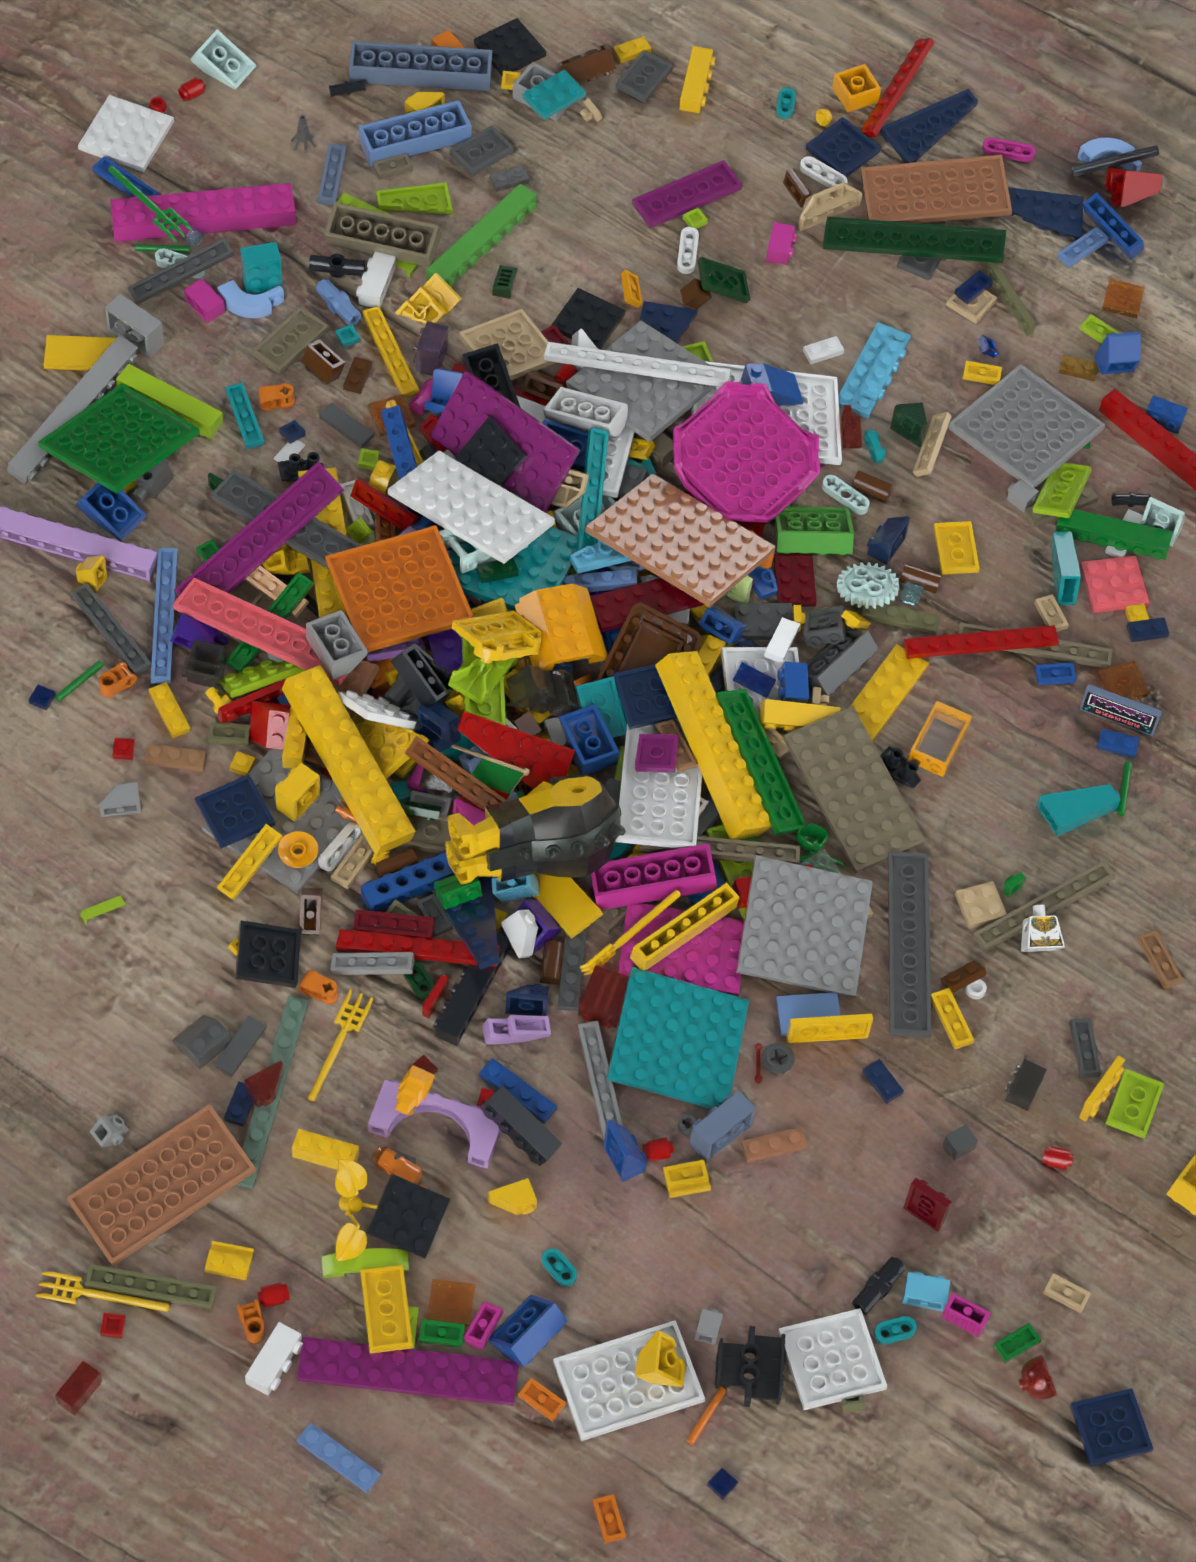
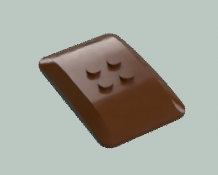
[595,603,701,725]

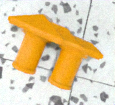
[396,1065,435,1116]

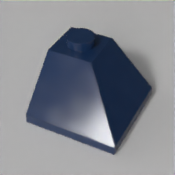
[505,984,549,1016]

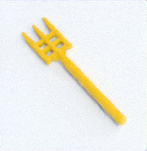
[580,890,681,976]
[308,989,373,1102]
[35,1271,170,1312]

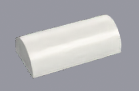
[544,387,628,437]

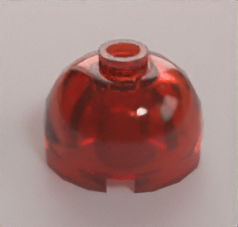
[1018,1355,1057,1400]

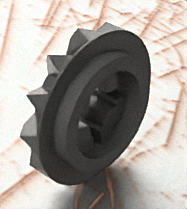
[762,1043,795,1074]

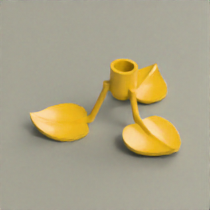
[335,1159,378,1261]

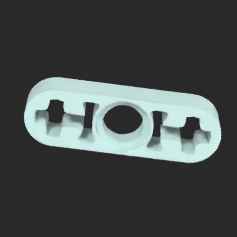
[155,248,206,278]
[822,475,869,515]

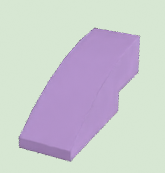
[482,1015,551,1044]

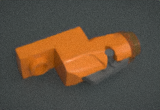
[371,1146,427,1189]

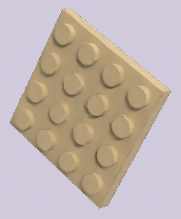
[459,309,558,380]

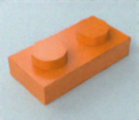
[518,1378,566,1422]
[592,1494,626,1544]

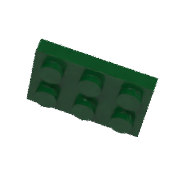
[697,257,751,304]

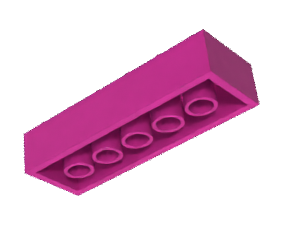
[591,843,717,910]

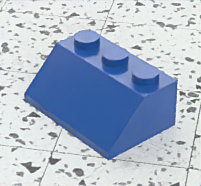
[488,1294,568,1367]

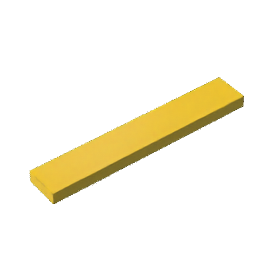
[362,306,419,398]

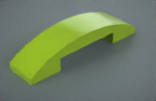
[322,1248,409,1278]

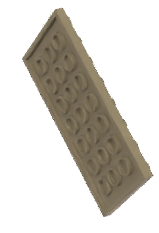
[783,706,926,874]

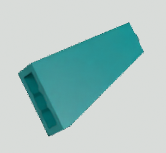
[1051,532,1081,605]
[1037,784,1121,837]

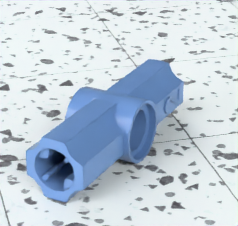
[316,279,361,326]

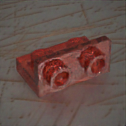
[841,405,862,449]

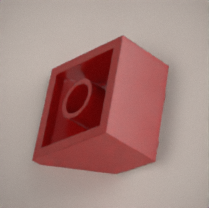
[249,701,291,750]

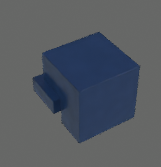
[415,701,461,753]

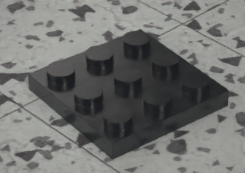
[474,18,547,76]
[551,288,626,350]
[455,416,528,487]
[235,920,301,988]
[366,1174,450,1259]

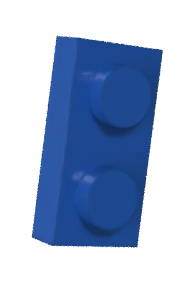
[1034,663,1077,686]
[1097,728,1139,758]

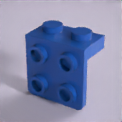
[425,368,463,414]

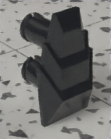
[278,452,324,481]
[880,746,921,789]

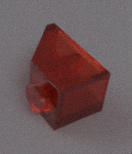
[244,1060,284,1108]

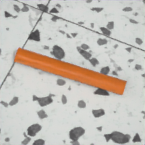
[686,1387,727,1445]

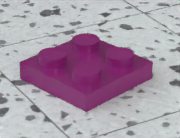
[635,734,680,773]

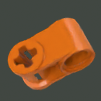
[258,383,295,411]
[99,662,137,697]
[298,970,339,1005]
[236,1299,265,1344]

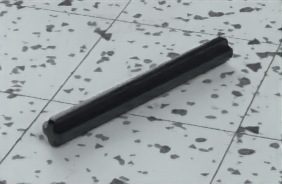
[1072,145,1159,176]

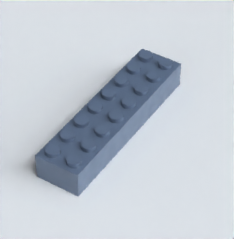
[349,41,492,91]

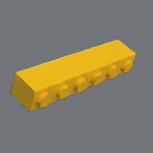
[630,883,740,971]

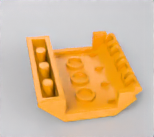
[514,584,607,672]

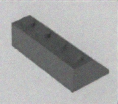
[807,629,878,696]

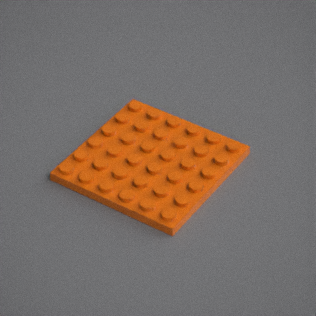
[325,525,474,652]

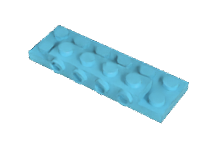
[838,322,911,419]

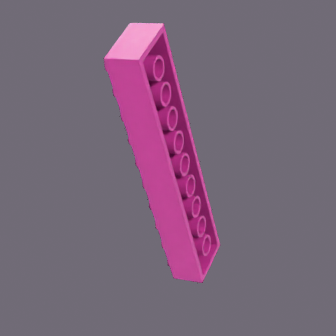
[110,183,296,242]

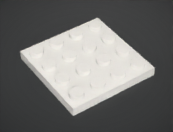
[78,95,174,172]
[721,647,799,717]
[778,1308,887,1410]

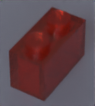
[55,1361,102,1416]

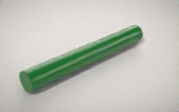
[135,244,190,253]
[55,660,104,702]
[1117,762,1132,816]

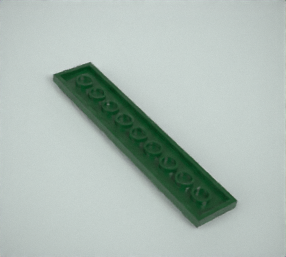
[823,217,1006,263]

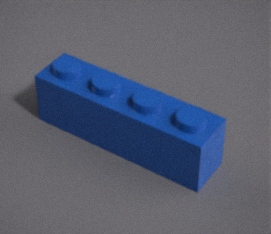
[1083,192,1144,260]

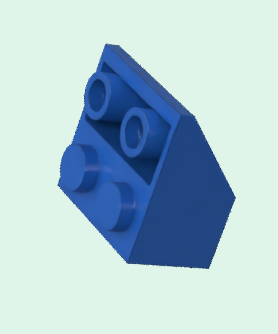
[1094,331,1141,375]

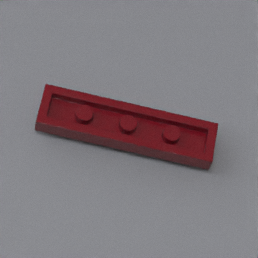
[353,910,436,938]

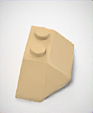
[798,182,862,231]
[551,469,589,508]

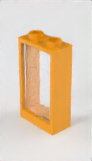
[907,701,972,777]

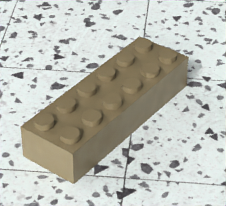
[324,203,441,267]

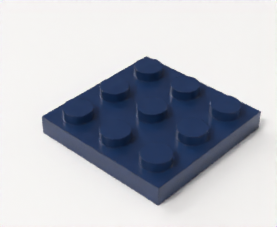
[806,117,881,178]
[612,664,678,730]
[195,775,275,849]
[1070,1388,1153,1467]

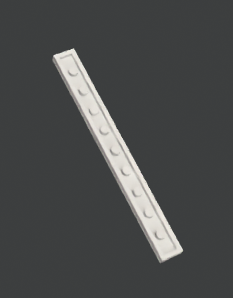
[544,342,731,387]

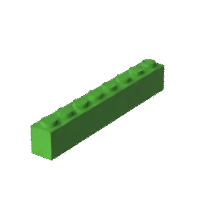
[426,184,537,287]

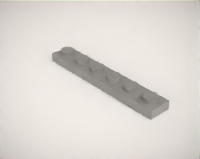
[577,1021,623,1140]

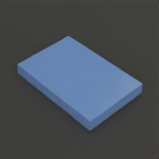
[776,993,840,1036]

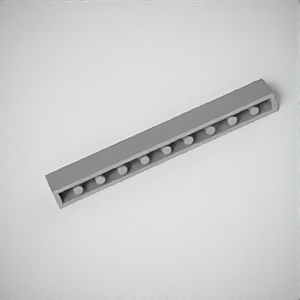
[7,335,138,485]

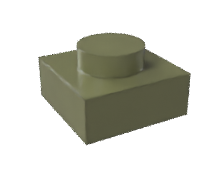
[841,1395,865,1412]

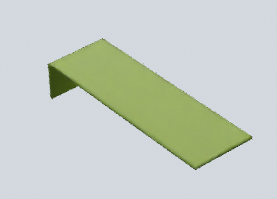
[80,895,126,924]

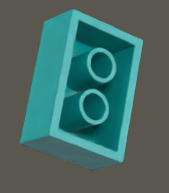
[240,242,282,295]

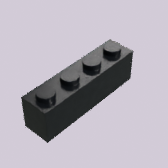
[480,1085,562,1166]

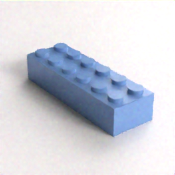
[358,100,471,167]

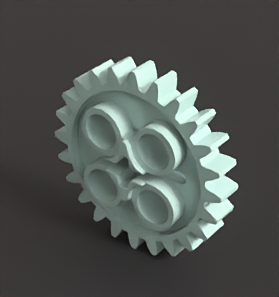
[837,562,899,609]

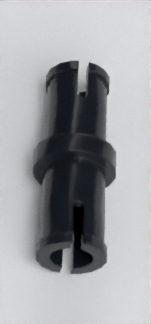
[329,79,366,97]
[1111,492,1151,507]

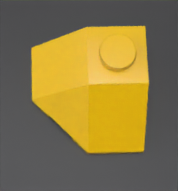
[635,1331,686,1387]

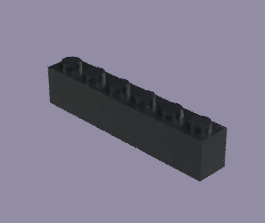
[433,932,511,1046]

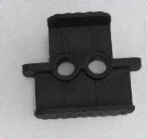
[715,1326,786,1407]

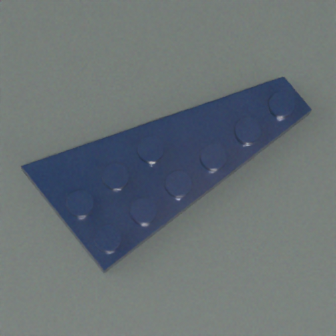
[880,89,978,163]
[1008,187,1084,241]
[639,301,698,344]
[436,876,499,970]

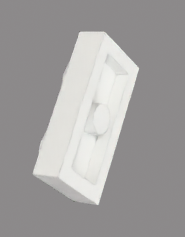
[803,336,844,365]

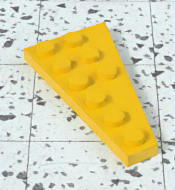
[352,712,429,779]

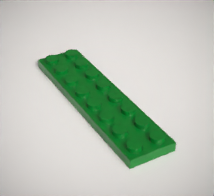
[716,689,807,835]

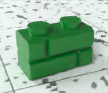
[434,875,482,910]

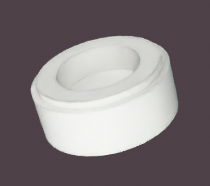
[965,979,987,999]

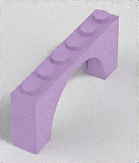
[368,1080,501,1169]

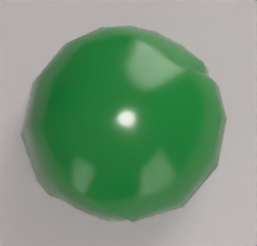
[796,823,829,852]

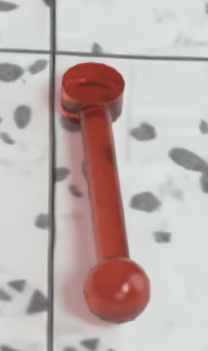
[754,1043,763,1084]

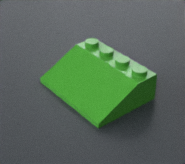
[774,506,854,555]

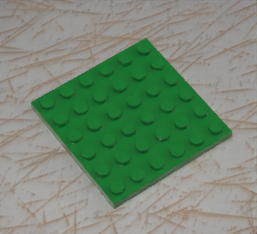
[38,384,200,494]

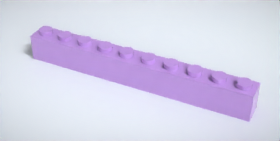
[0,507,158,581]

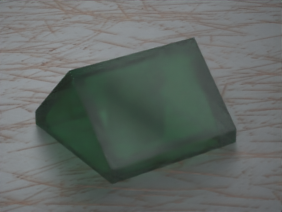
[890,402,927,448]

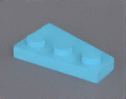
[570,540,631,574]

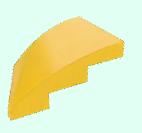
[395,273,462,327]
[262,544,311,575]

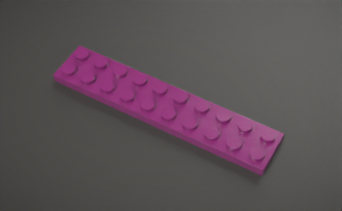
[174,461,345,596]
[297,1337,519,1406]

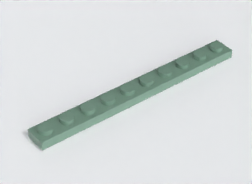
[236,996,309,1189]

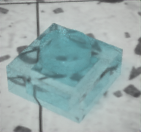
[900,582,924,606]

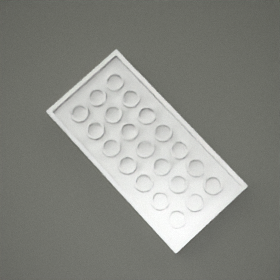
[388,451,555,564]
[616,719,702,849]

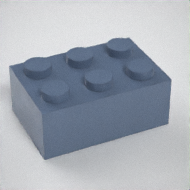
[689,1091,756,1162]

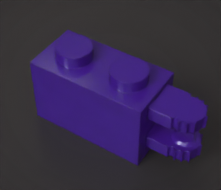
[170,614,229,656]

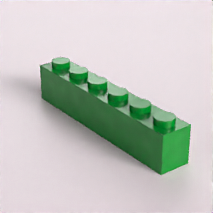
[1055,509,1173,560]

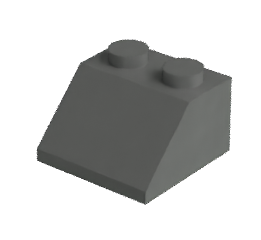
[172,1015,231,1069]

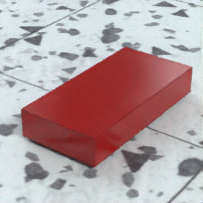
[422,974,449,1019]

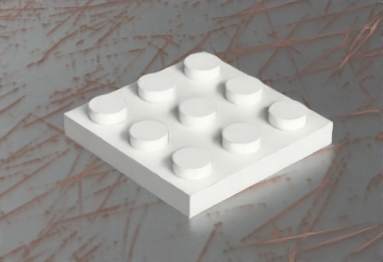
[338,690,416,729]

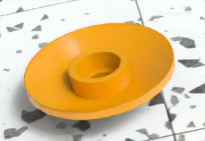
[278,831,318,868]

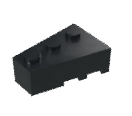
[390,643,453,708]

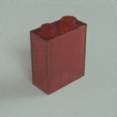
[578,965,629,1029]

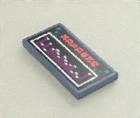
[1079,684,1162,736]

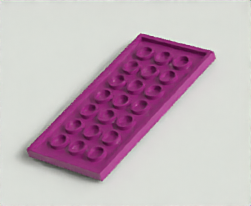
[430,371,580,513]

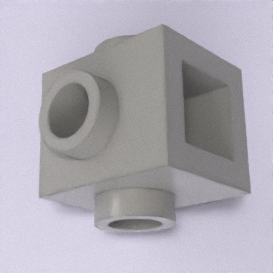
[90,1115,129,1147]

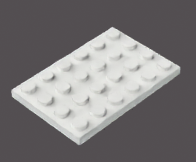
[553,1320,705,1441]

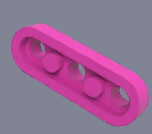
[982,138,1036,162]

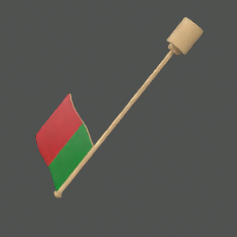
[406,728,529,812]

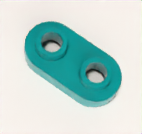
[776,87,796,119]
[864,429,886,464]
[541,1248,577,1287]
[874,1316,917,1345]

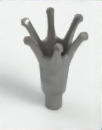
[291,115,316,153]

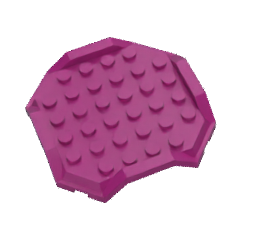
[673,381,820,523]

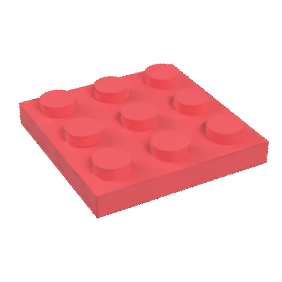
[1080,555,1150,613]

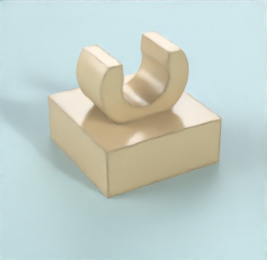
[580,98,602,122]
[808,686,829,706]

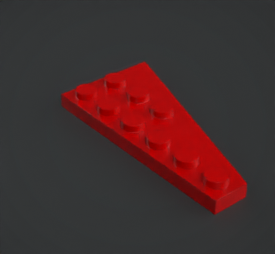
[456,710,575,789]

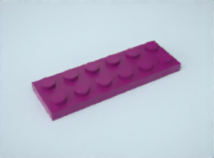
[632,160,742,228]

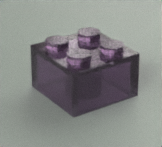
[413,321,448,376]

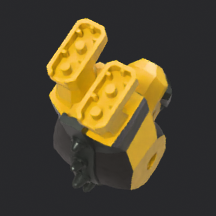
[445,774,626,885]

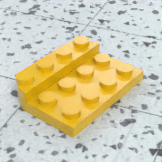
[451,611,542,664]

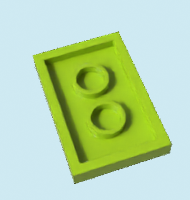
[1105,1068,1165,1139]

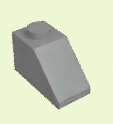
[99,782,141,818]

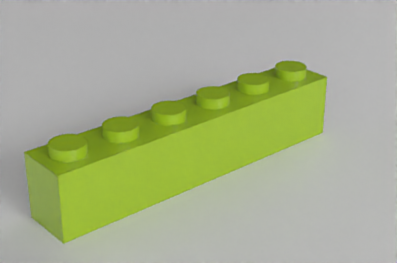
[116,364,223,439]

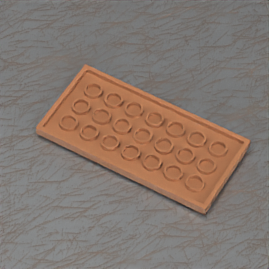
[861,155,1012,223]
[66,1104,257,1267]

